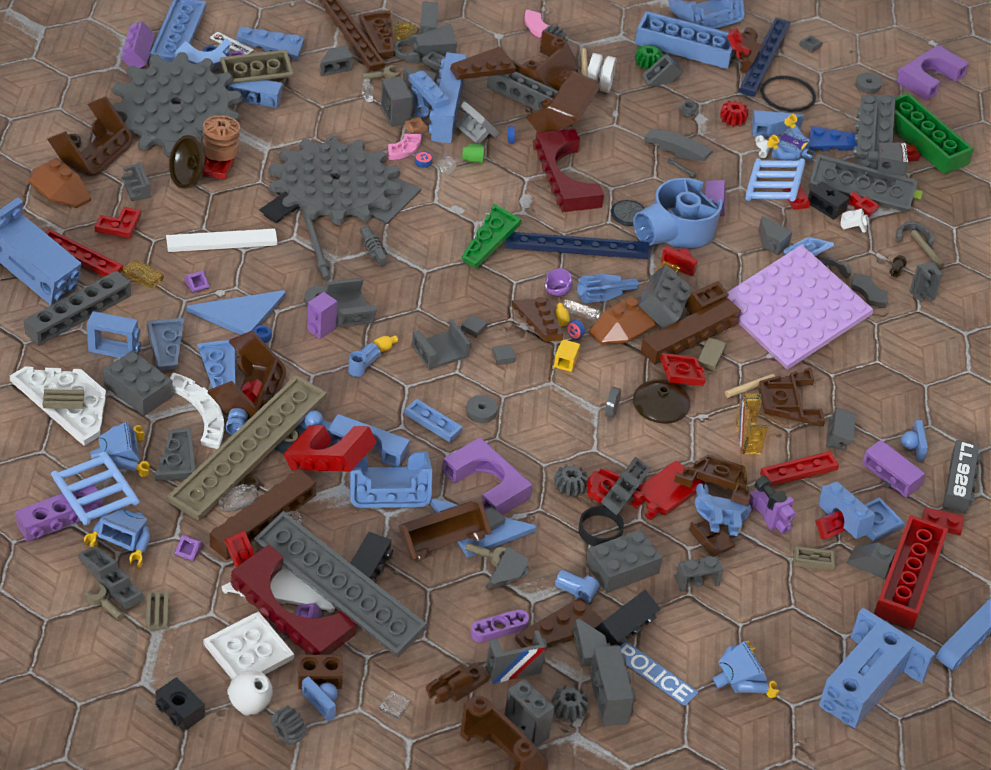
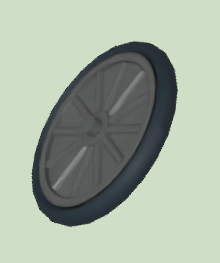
[611,200,645,226]

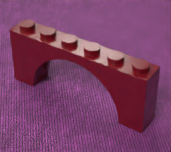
[533,129,604,212]
[230,544,357,655]

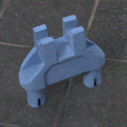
[695,484,752,536]

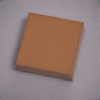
[405,117,428,134]

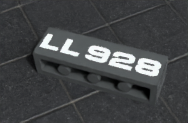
[943,439,981,513]

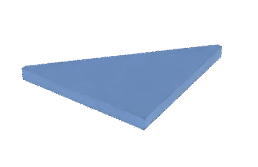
[186,290,286,335]
[430,499,536,558]

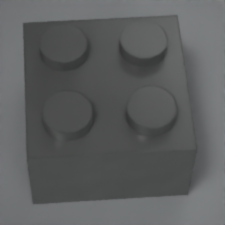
[381,76,414,127]

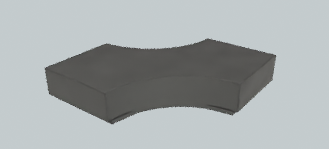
[851,273,888,308]

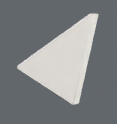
[222,565,334,613]

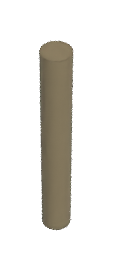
[911,230,944,269]

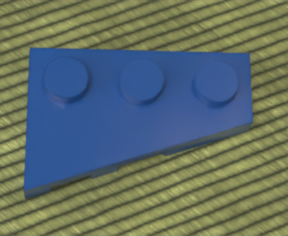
[808,126,858,151]

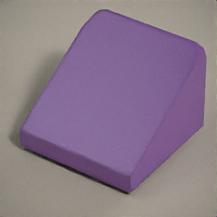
[184,270,210,293]
[174,535,204,561]
[295,603,323,619]

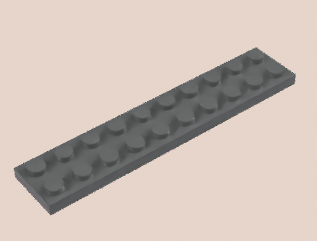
[254,511,428,658]

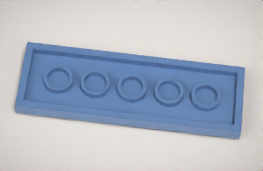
[150,0,207,62]

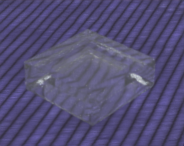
[361,78,373,102]
[380,691,410,720]

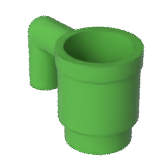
[462,143,484,163]

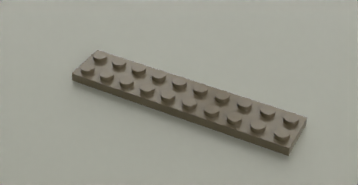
[167,375,327,521]

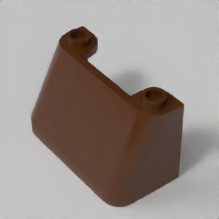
[460,696,548,770]

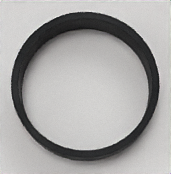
[578,506,624,546]

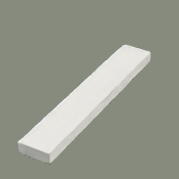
[166,229,277,252]

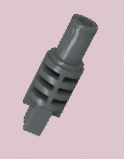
[360,225,387,267]

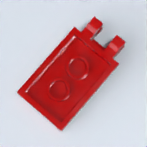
[630,461,705,520]

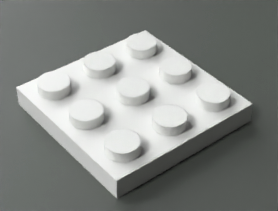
[204,611,294,680]

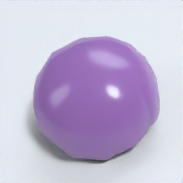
[545,268,573,297]

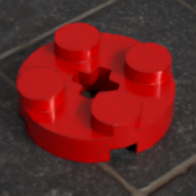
[587,469,619,504]

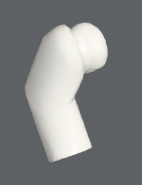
[755,135,770,158]

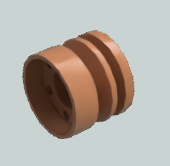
[202,115,240,161]

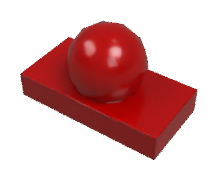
[661,246,698,277]

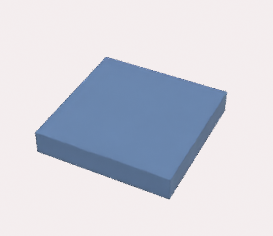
[864,497,905,542]

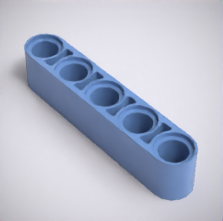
[936,598,991,671]

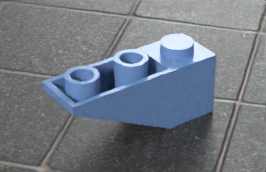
[228,80,282,109]
[751,110,803,137]

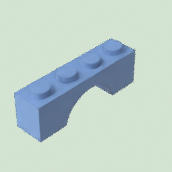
[328,414,410,467]

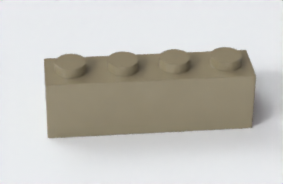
[220,50,294,84]

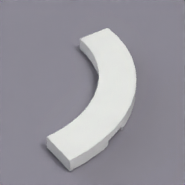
[170,373,224,449]

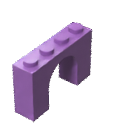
[897,45,969,101]
[442,438,532,515]

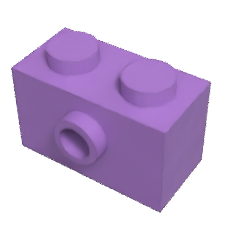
[307,292,337,339]

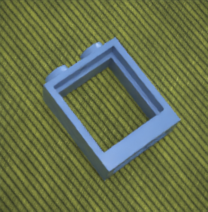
[87,311,141,358]

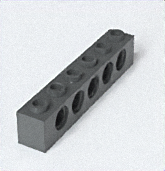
[487,71,574,126]
[24,271,131,346]

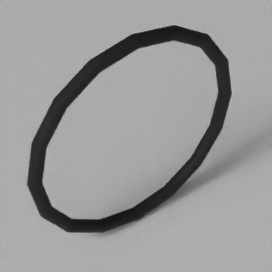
[760,76,816,112]

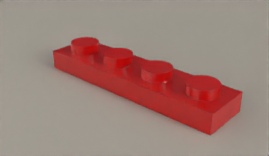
[760,451,839,487]

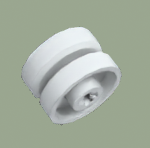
[587,53,617,93]

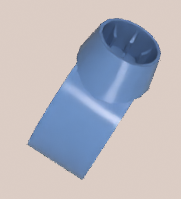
[633,178,722,248]

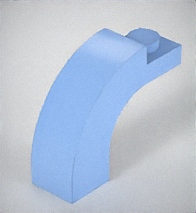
[172,38,232,72]

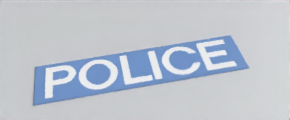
[620,641,699,706]

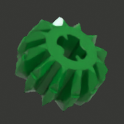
[635,44,663,70]

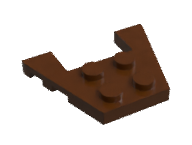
[758,368,825,426]
[674,455,750,506]

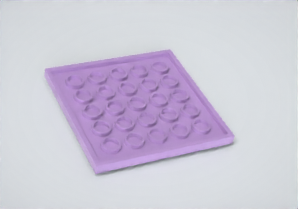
[727,245,873,370]

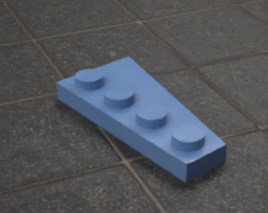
[237,27,304,61]
[197,340,237,388]

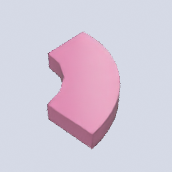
[524,10,549,38]
[388,134,422,160]

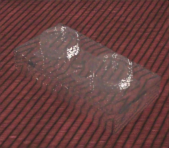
[563,299,603,321]

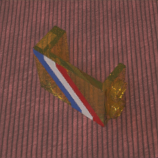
[736,394,768,454]

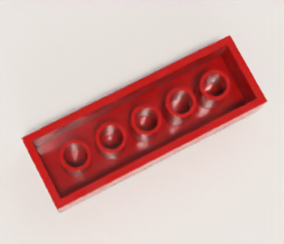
[874,515,949,629]

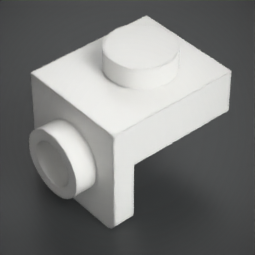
[841,209,869,233]

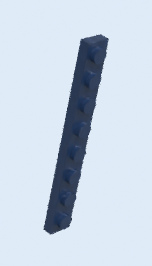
[739,17,790,97]
[506,232,649,259]

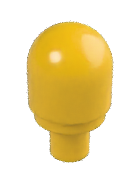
[554,303,570,327]
[373,335,398,353]

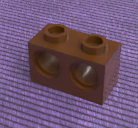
[685,281,729,315]
[298,654,343,689]

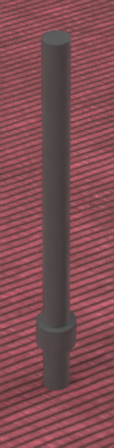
[301,207,331,281]

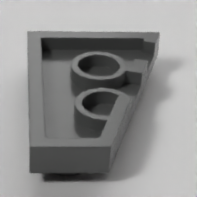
[155,428,195,481]

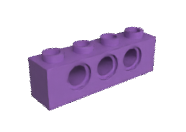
[15,484,103,541]

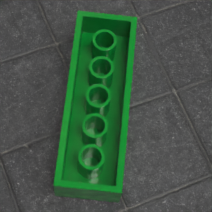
[894,93,974,174]

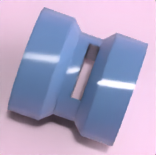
[226,408,248,435]

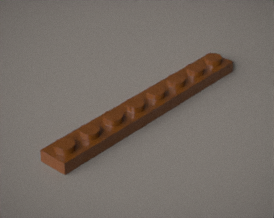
[319,0,385,71]

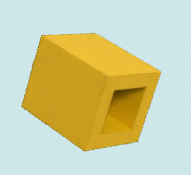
[554,339,580,372]

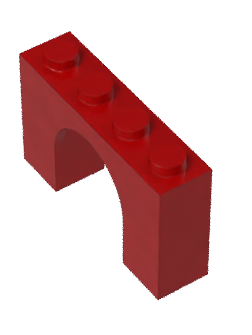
[283,425,377,472]

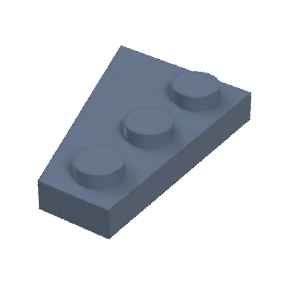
[146,318,184,371]

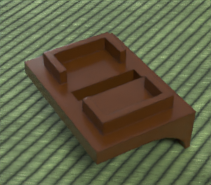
[689,520,736,557]

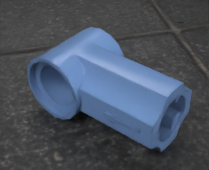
[411,85,429,118]
[348,343,381,377]
[555,570,600,604]

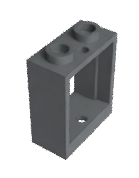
[505,679,554,747]

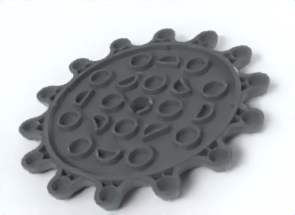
[112,52,243,157]
[268,136,402,225]

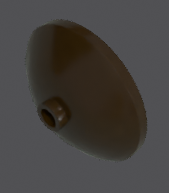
[169,135,205,189]
[633,379,690,424]

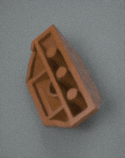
[28,157,91,208]
[589,296,656,344]

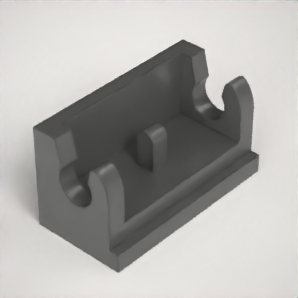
[122,162,150,201]
[909,261,943,302]
[826,408,856,450]

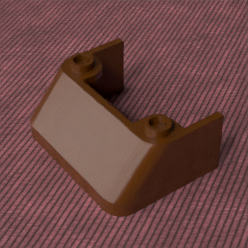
[510,30,579,89]
[526,70,600,132]
[47,96,132,175]
[207,330,286,419]
[398,500,492,561]

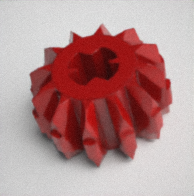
[720,100,749,127]

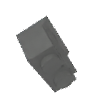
[674,556,723,592]

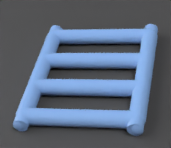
[745,158,805,201]
[51,452,140,525]

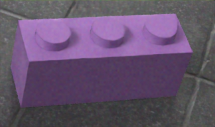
[121,21,155,68]
[862,440,925,498]

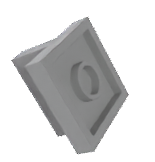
[455,101,500,144]

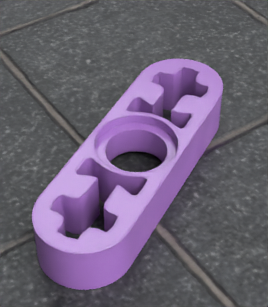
[470,610,529,642]

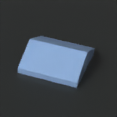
[784,237,834,256]

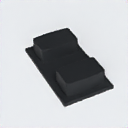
[259,191,299,223]

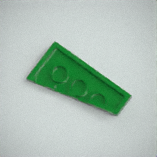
[462,204,522,269]

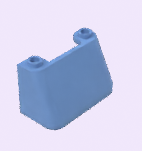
[669,0,744,29]
[349,452,432,508]

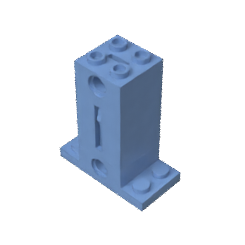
[0,197,81,305]
[819,608,935,729]

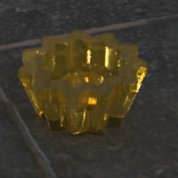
[393,21,417,40]

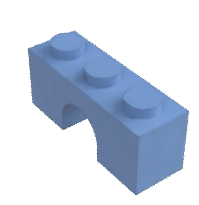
[819,481,875,539]

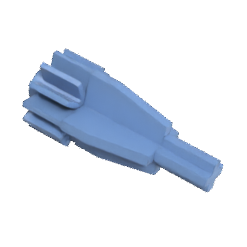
[577,274,639,303]

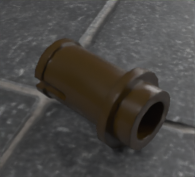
[889,255,907,277]

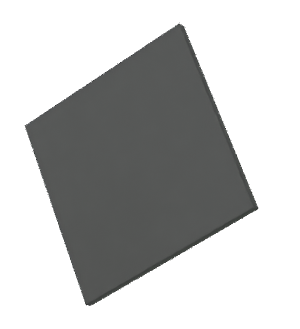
[369,177,421,224]

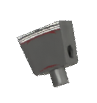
[867,143,908,176]

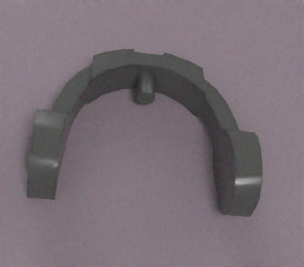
[394,34,420,64]
[895,222,934,246]
[818,257,851,278]

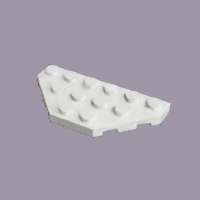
[10,367,106,446]

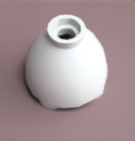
[227,670,273,715]

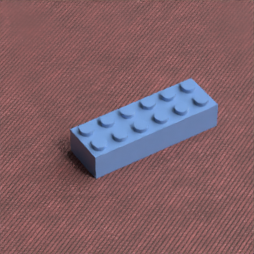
[635,11,734,69]
[429,52,466,143]

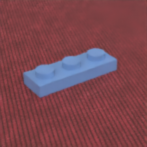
[409,70,449,109]
[404,399,463,442]

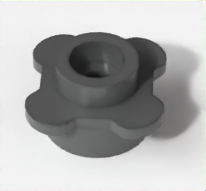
[679,101,699,116]

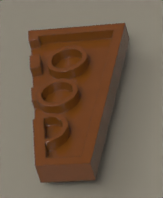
[515,597,604,648]

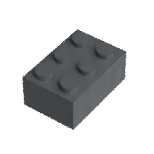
[638,264,692,328]
[103,350,173,416]
[586,529,662,593]
[589,645,636,727]

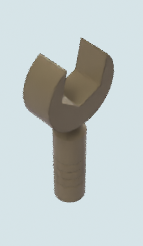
[362,65,400,80]
[465,542,507,567]
[85,583,124,620]

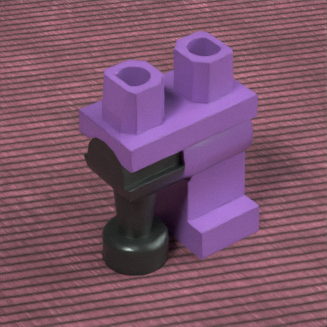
[749,476,797,534]

